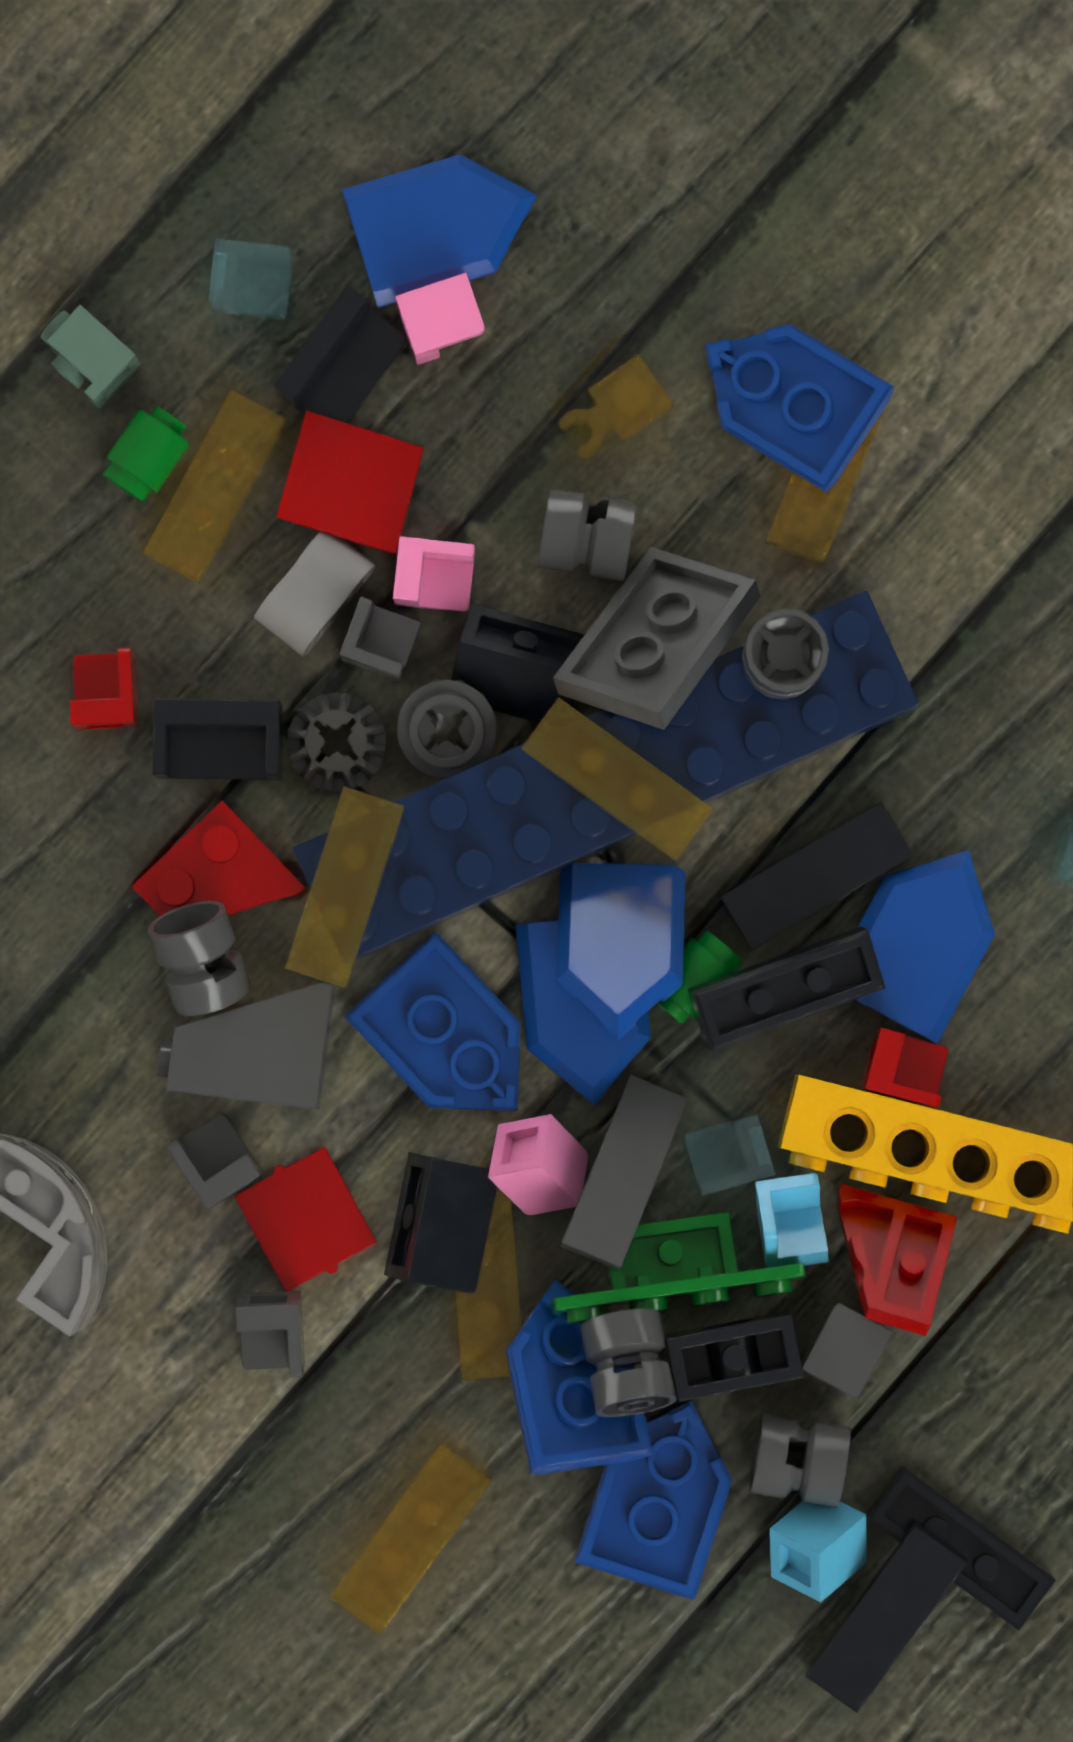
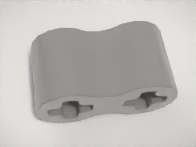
[254,532,376,657]

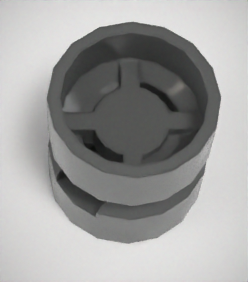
[538,487,637,582]
[741,608,829,700]
[148,901,252,1016]
[580,1309,677,1417]
[749,1413,850,1507]

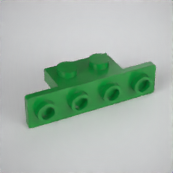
[550,1212,806,1324]

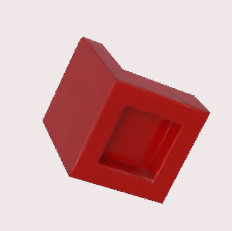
[69,648,139,731]
[861,1028,948,1108]

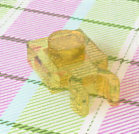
[558,354,674,459]

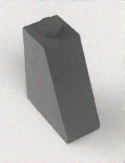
[157,983,335,1109]

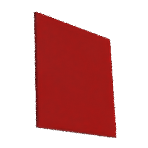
[276,410,424,555]

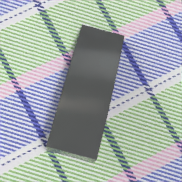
[560,1075,688,1271]

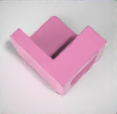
[395,273,485,365]
[393,536,475,613]
[488,1114,588,1215]

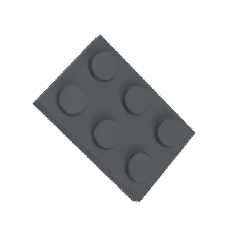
[553,547,760,730]

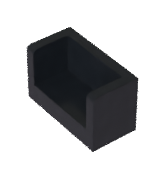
[152,699,283,780]

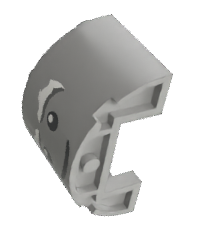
[0,1134,107,1336]

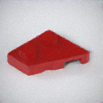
[132,801,306,916]
[836,1184,958,1336]

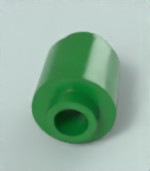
[102,406,190,503]
[657,930,744,1025]

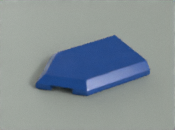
[342,154,537,308]
[705,324,894,493]
[854,850,995,1044]
[556,863,685,1041]
[516,920,651,1106]
[344,931,521,1111]
[505,1280,653,1475]
[575,1400,732,1600]

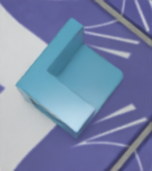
[755,1173,829,1268]
[770,1501,867,1603]

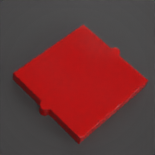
[234,1147,377,1291]

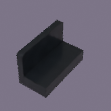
[273,285,407,423]
[451,604,585,728]
[384,1152,497,1294]

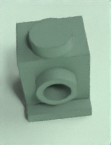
[40,305,141,410]

